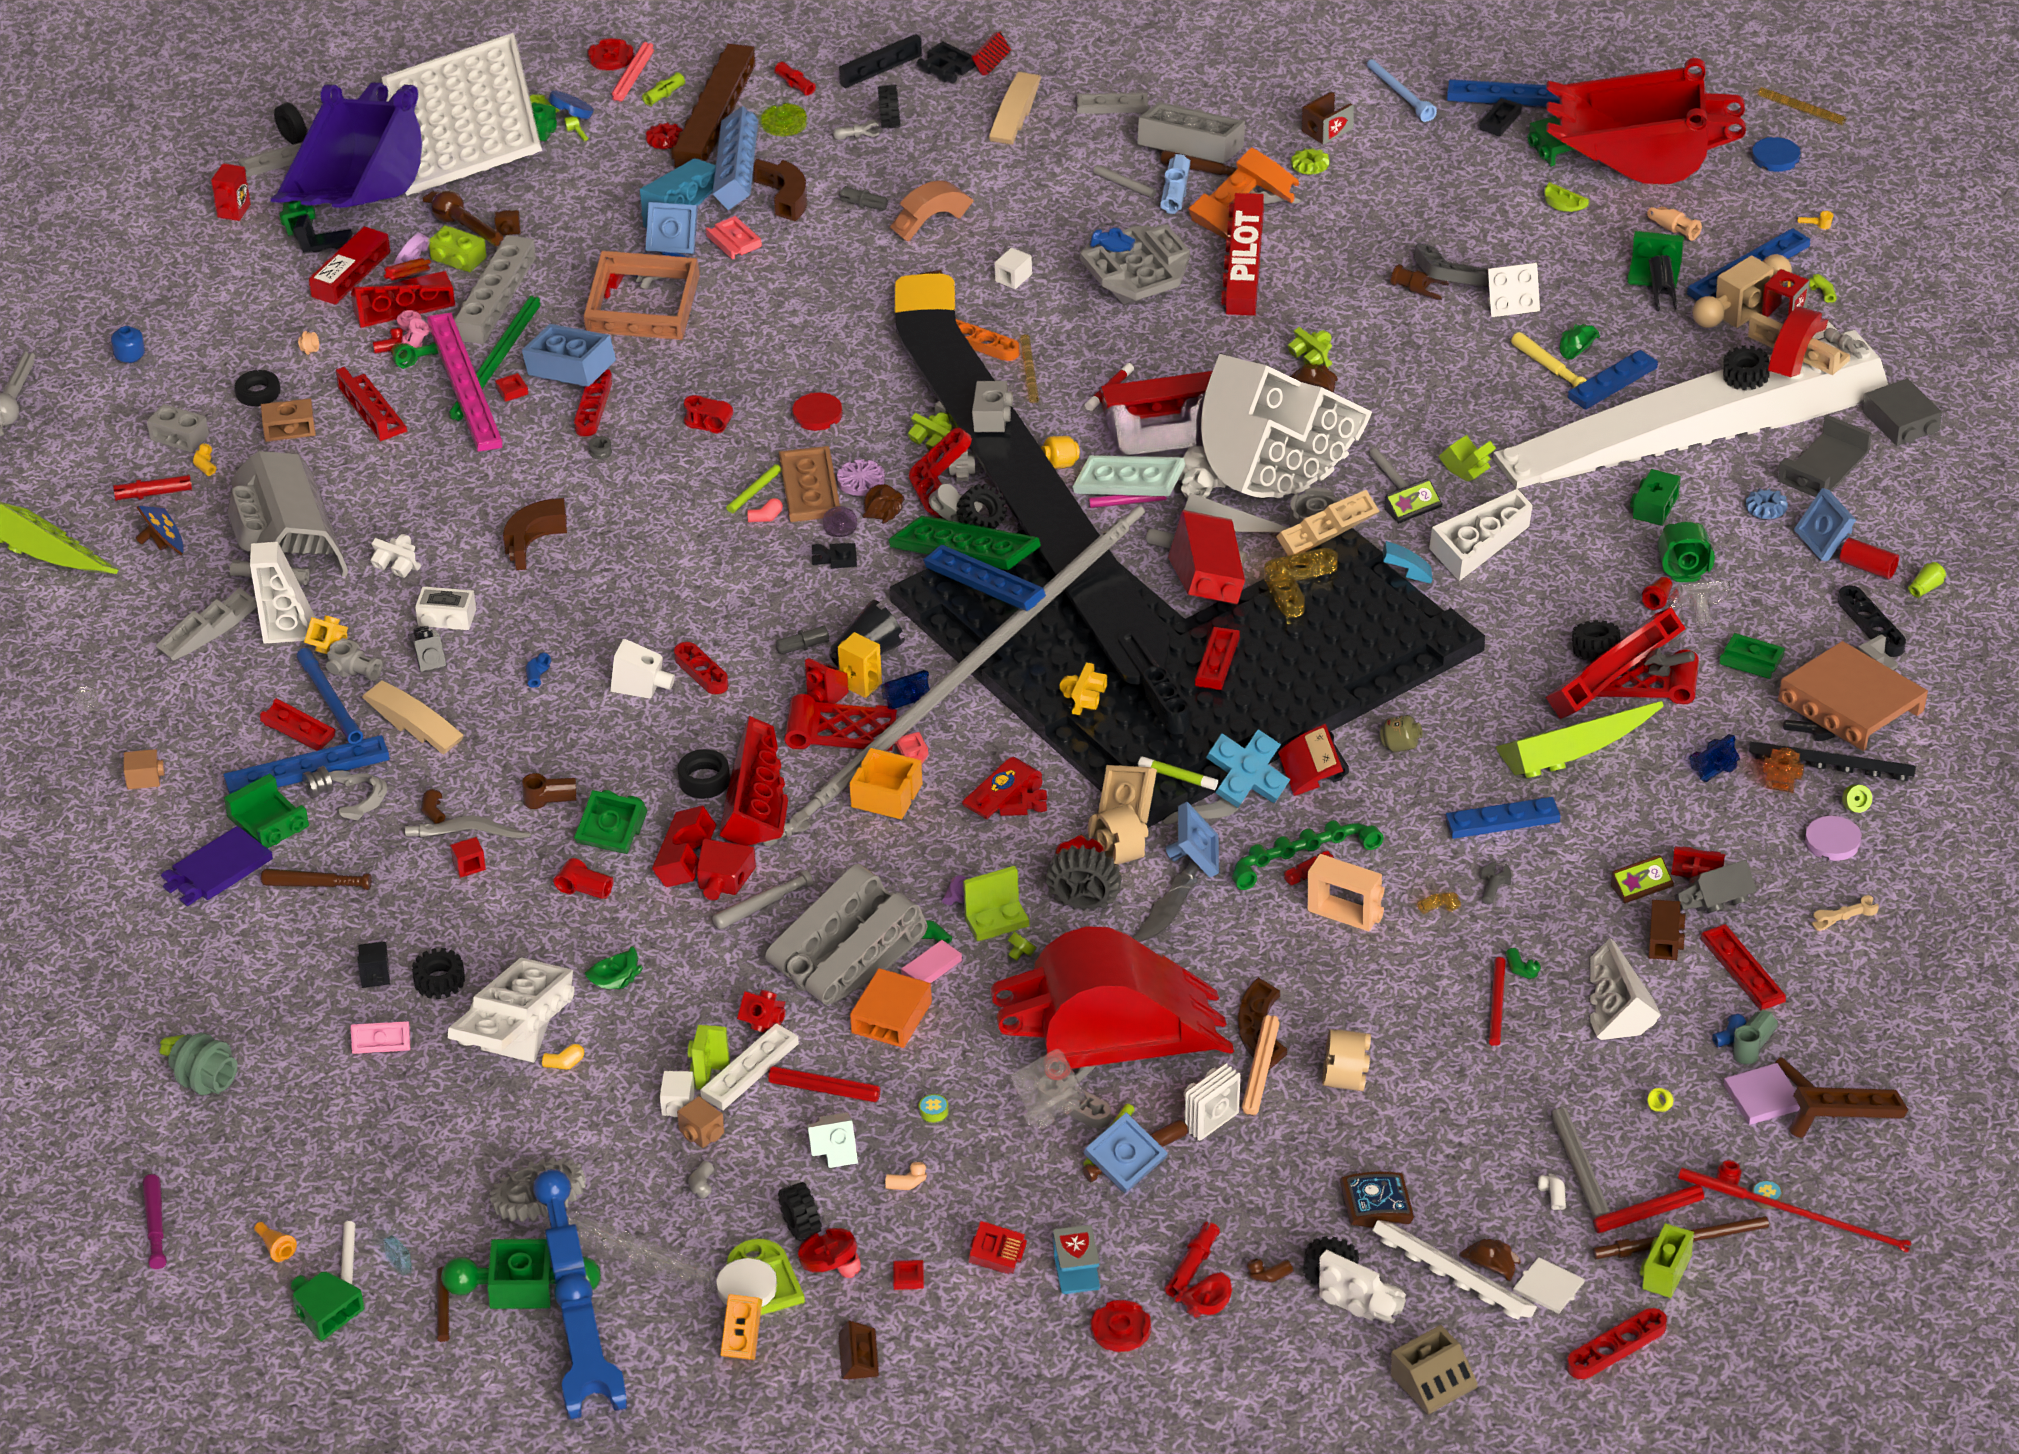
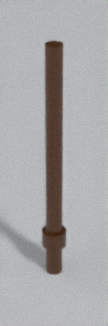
[1593,1216,1769,1260]

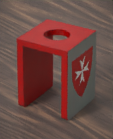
[1762,269,1810,317]

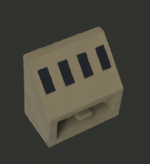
[1391,1325,1478,1415]

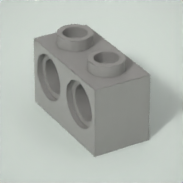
[147,404,209,453]

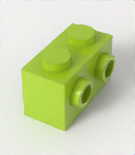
[429,225,487,273]
[1640,1223,1694,1298]

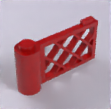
[1590,649,1699,705]
[784,694,897,751]

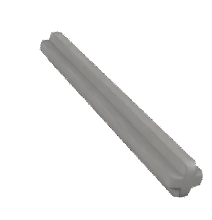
[1552,1107,1610,1218]

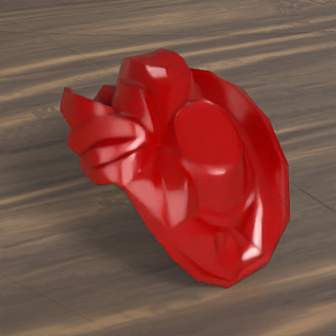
[1175,1272,1232,1318]

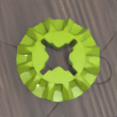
[1291,148,1329,174]

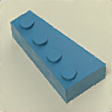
[640,158,716,228]

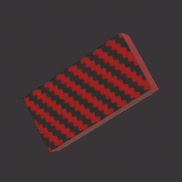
[971,31,1011,76]

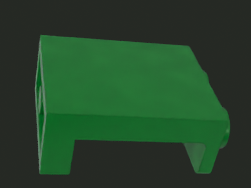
[1527,116,1575,167]
[224,773,309,848]

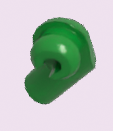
[921,920,952,944]
[1505,948,1541,979]

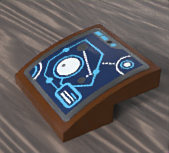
[1340,1172,1414,1228]

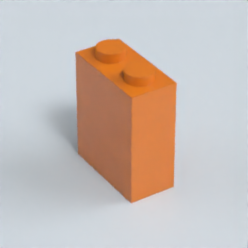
[850,968,932,1048]

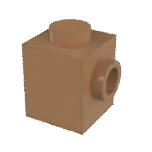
[124,749,165,790]
[677,1096,724,1148]

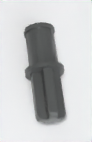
[841,186,888,211]
[776,625,829,654]

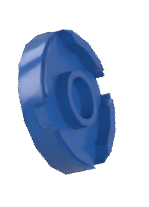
[548,90,594,119]
[1752,137,1800,172]

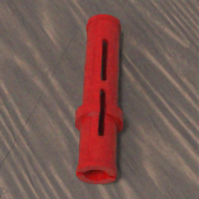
[113,474,192,501]
[1165,1221,1220,1298]

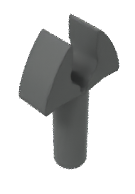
[1644,648,1695,677]
[1481,861,1511,905]

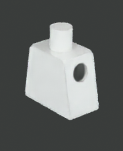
[610,639,675,698]

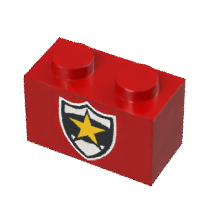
[211,163,251,221]

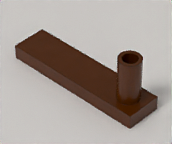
[1789,1087,1908,1138]

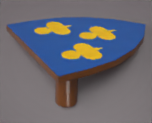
[136,506,184,555]

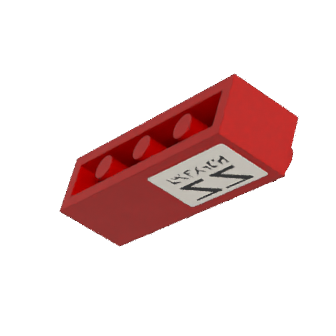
[309,226,391,305]

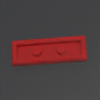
[1195,627,1240,690]

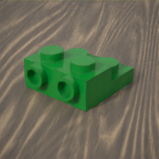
[574,790,648,855]

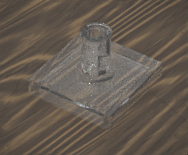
[1668,580,1731,627]

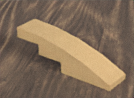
[989,72,1041,145]
[1276,490,1380,558]
[362,680,464,755]

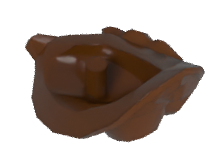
[1290,364,1338,393]
[862,484,905,524]
[1459,1239,1521,1281]

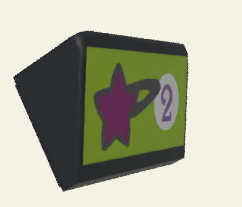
[1385,479,1442,524]

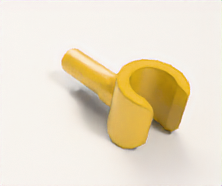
[1798,211,1833,229]

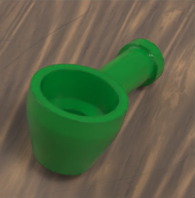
[391,342,438,369]

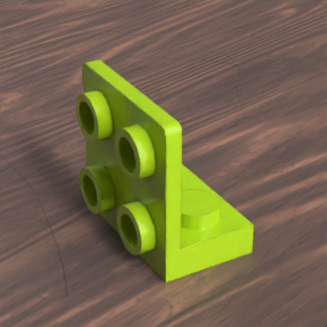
[963,866,1030,942]

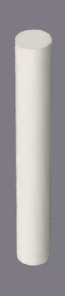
[341,1221,355,1284]

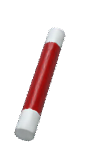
[1085,363,1134,411]

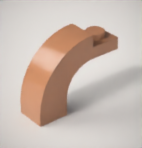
[890,181,974,241]

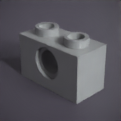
[972,381,1013,432]

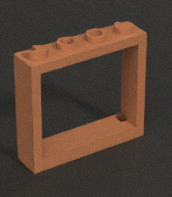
[584,251,700,340]

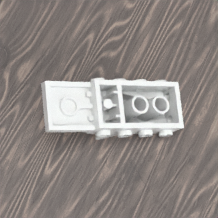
[448,958,575,1063]

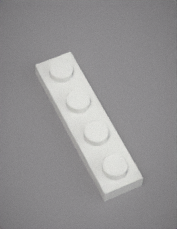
[700,1024,799,1110]

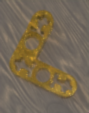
[1264,548,1338,617]

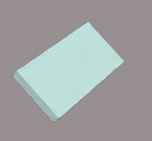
[1072,455,1186,496]

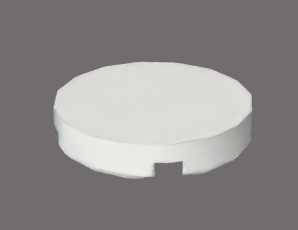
[716,1258,777,1306]

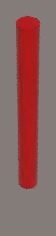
[1489,957,1506,1046]

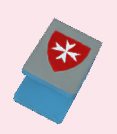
[1053,1225,1100,1294]

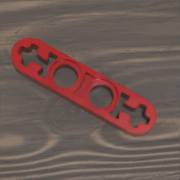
[574,369,612,437]
[1567,1308,1667,1379]

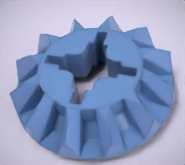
[1746,488,1788,519]

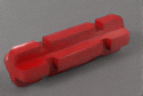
[1284,851,1334,886]

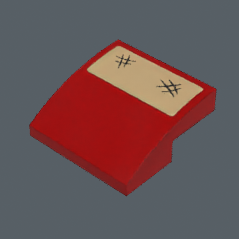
[1278,724,1343,796]

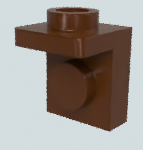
[494,210,521,235]

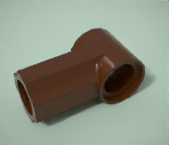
[522,773,577,809]

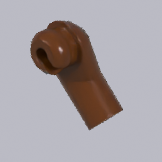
[1247,1258,1293,1283]

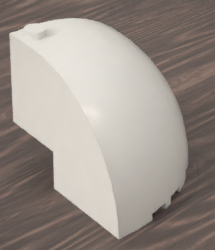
[1201,354,1372,498]

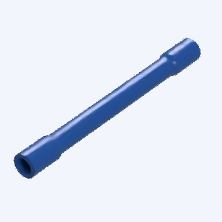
[297,648,363,744]

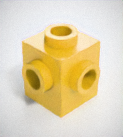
[304,615,348,654]

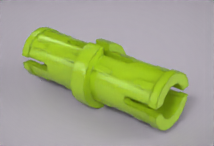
[642,72,685,107]

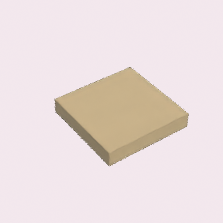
[1098,765,1157,823]

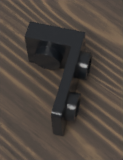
[357,941,390,988]

